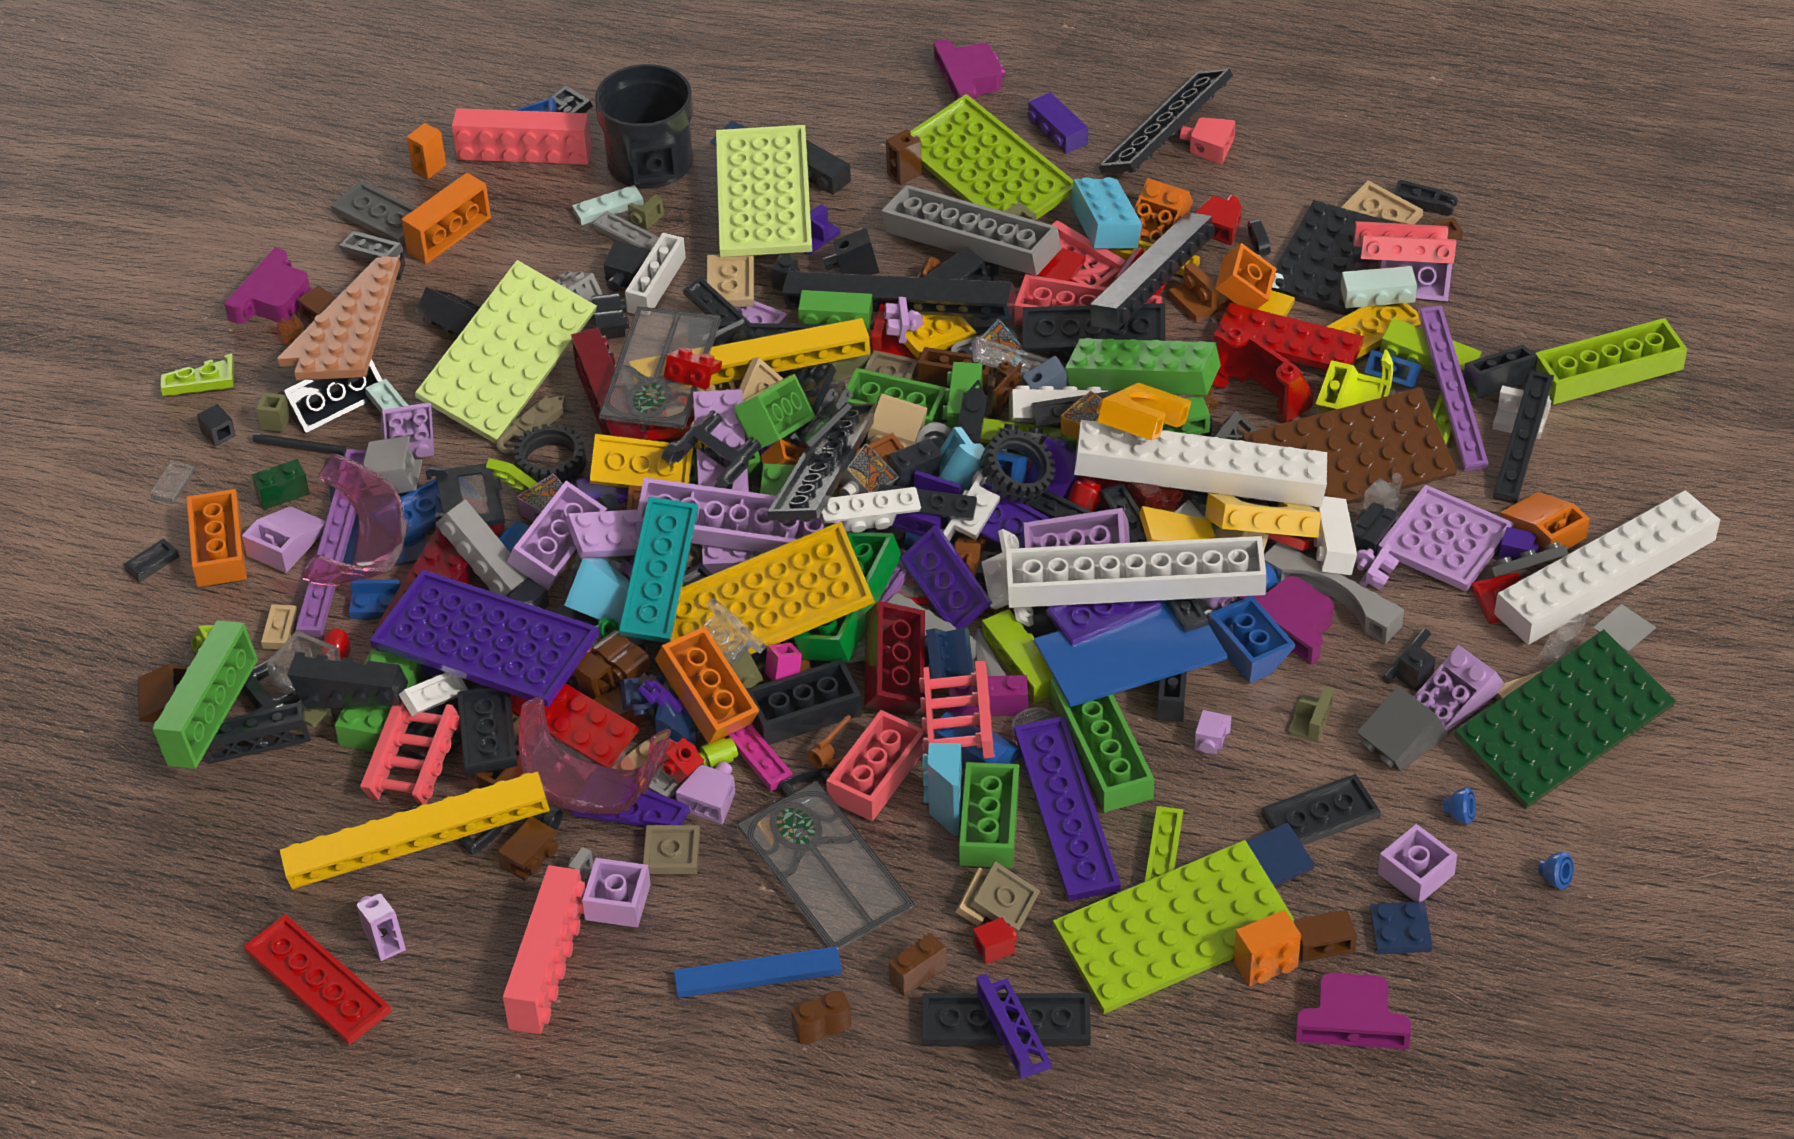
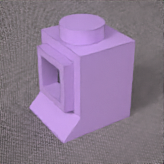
[1195,710,1231,754]

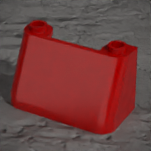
[1217,328,1314,423]

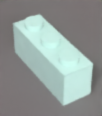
[1341,266,1417,308]

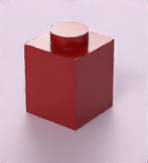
[973,917,1017,965]

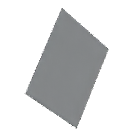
[1593,604,1657,651]

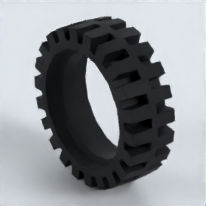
[513,424,586,484]
[980,429,1056,503]

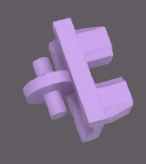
[884,297,923,343]
[1355,543,1399,590]

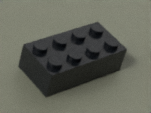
[746,659,862,745]

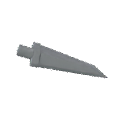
[974,628,1006,676]

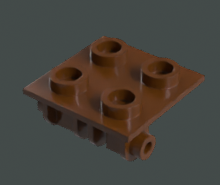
[988,360,1022,419]

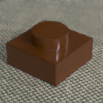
[1432,217,1463,240]

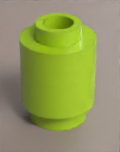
[699,737,738,769]

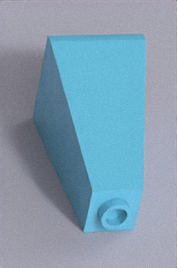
[565,558,630,627]

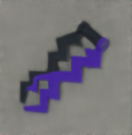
[637,673,692,718]

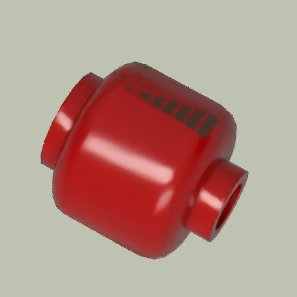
[1068,477,1102,512]

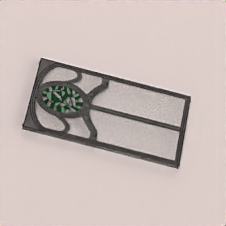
[599,306,721,429]
[736,780,915,950]

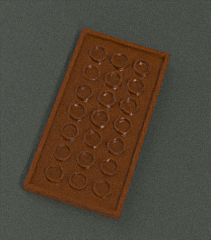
[1241,387,1457,507]

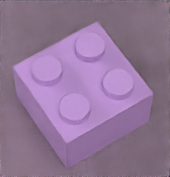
[1378,824,1458,902]
[582,858,651,927]

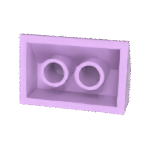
[1381,260,1452,302]

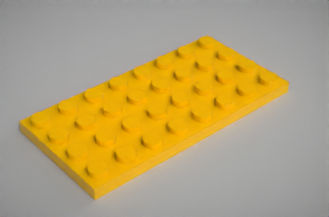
[671,521,875,655]

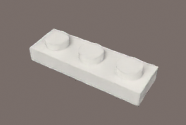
[399,672,468,717]

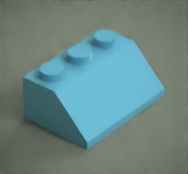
[923,743,962,836]

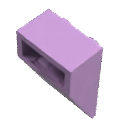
[380,402,434,458]
[242,506,326,573]
[1414,644,1505,732]

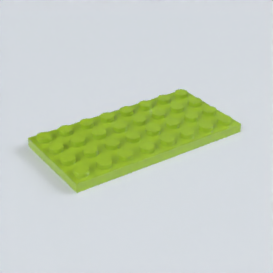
[910,94,1074,220]
[1052,840,1295,1014]

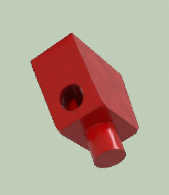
[1195,195,1242,245]

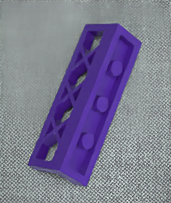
[976,974,1052,1079]

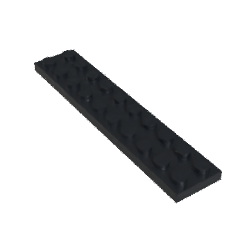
[767,403,878,523]

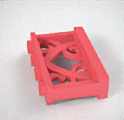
[1052,220,1127,288]

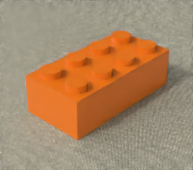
[401,173,491,264]
[187,489,247,587]
[655,626,759,744]

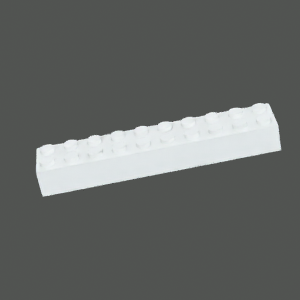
[1074,420,1327,507]
[1494,490,1720,645]
[1006,536,1266,608]

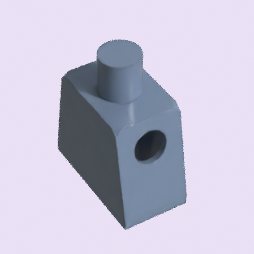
[1023,356,1069,390]

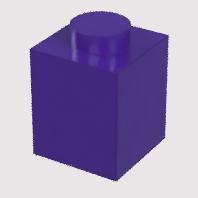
[1499,527,1539,568]

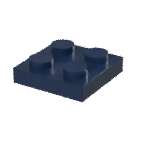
[1370,901,1433,955]

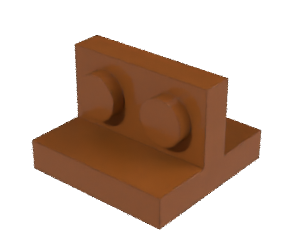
[1169,262,1234,322]

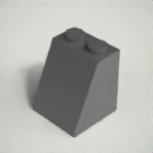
[1357,686,1448,771]

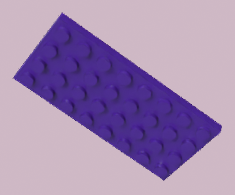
[370,570,600,707]

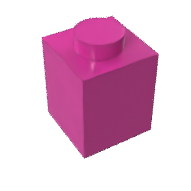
[765,643,802,681]

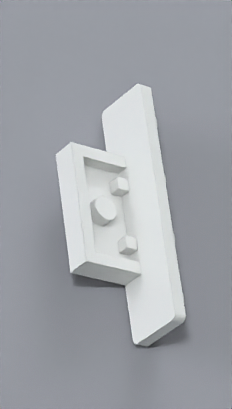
[941,469,1000,542]
[821,487,921,532]
[982,529,1033,627]

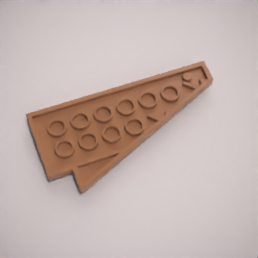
[278,256,401,380]

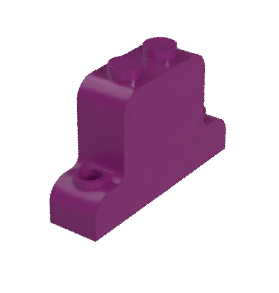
[933,39,1006,101]
[224,247,312,324]
[1236,576,1334,665]
[1296,972,1411,1049]

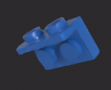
[349,579,401,619]

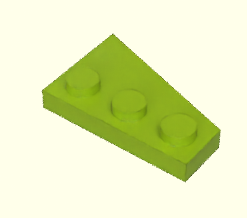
[161,353,234,396]

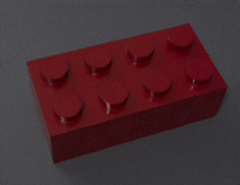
[864,601,925,716]

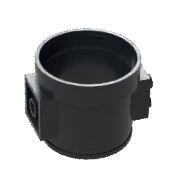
[595,64,693,189]

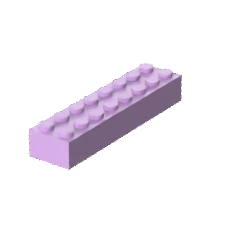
[693,389,753,575]
[635,477,842,553]

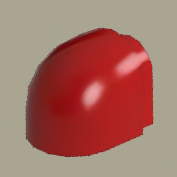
[321,628,351,661]

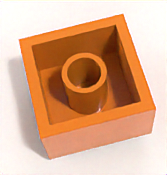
[1215,243,1277,309]
[1233,910,1301,987]

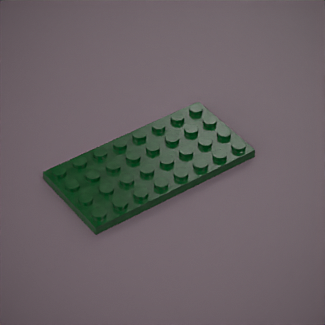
[1453,629,1676,810]

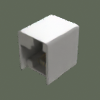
[362,436,423,497]

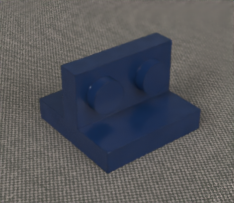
[925,628,974,679]

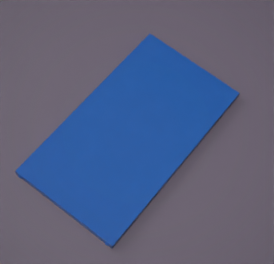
[1034,600,1227,707]

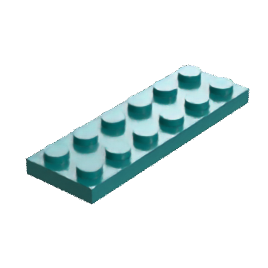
[619,497,699,643]

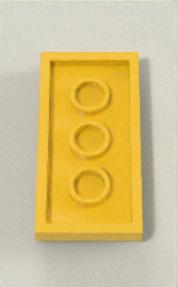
[1326,303,1421,359]
[590,434,693,488]

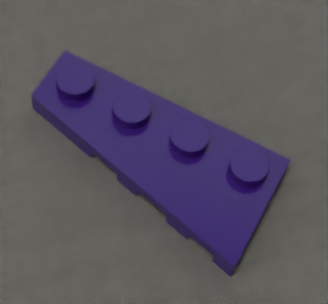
[571,770,690,827]

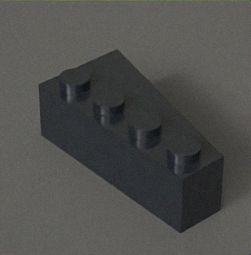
[287,652,408,709]

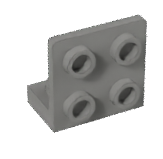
[555,271,603,303]

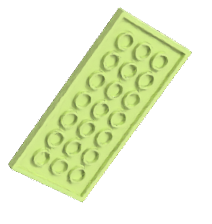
[716,125,812,257]
[415,260,597,443]

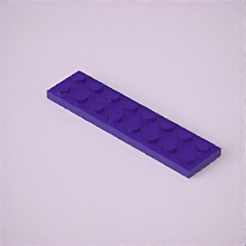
[1014,716,1121,901]

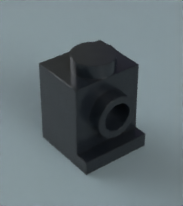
[771,254,800,291]

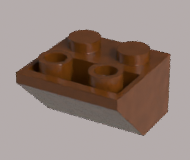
[137,664,190,723]

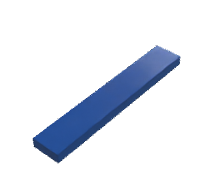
[674,947,842,998]

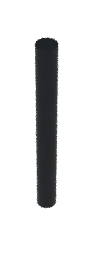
[253,433,347,456]

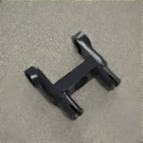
[661,410,762,490]
[240,658,301,743]

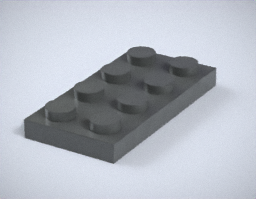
[331,181,416,244]

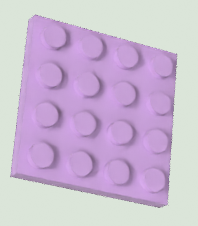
[1377,484,1514,592]

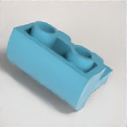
[939,427,985,495]

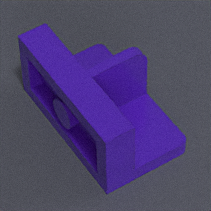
[804,204,840,255]

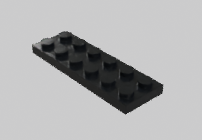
[1022,303,1166,353]
[922,993,1091,1046]

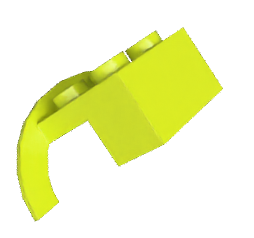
[1316,350,1393,413]

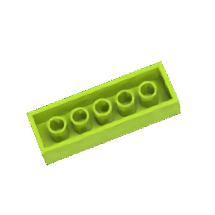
[1535,318,1687,405]

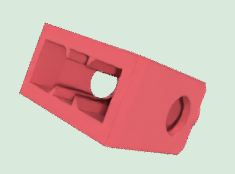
[1180,117,1235,164]

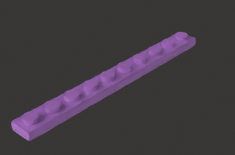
[296,449,367,637]

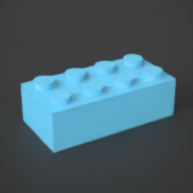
[1070,177,1142,248]

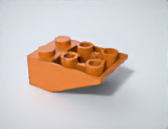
[1134,178,1193,244]
[1499,492,1590,552]

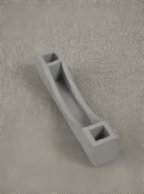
[1264,542,1404,644]

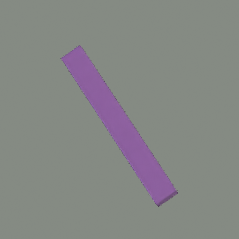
[1418,305,1489,472]

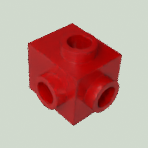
[658,737,705,785]

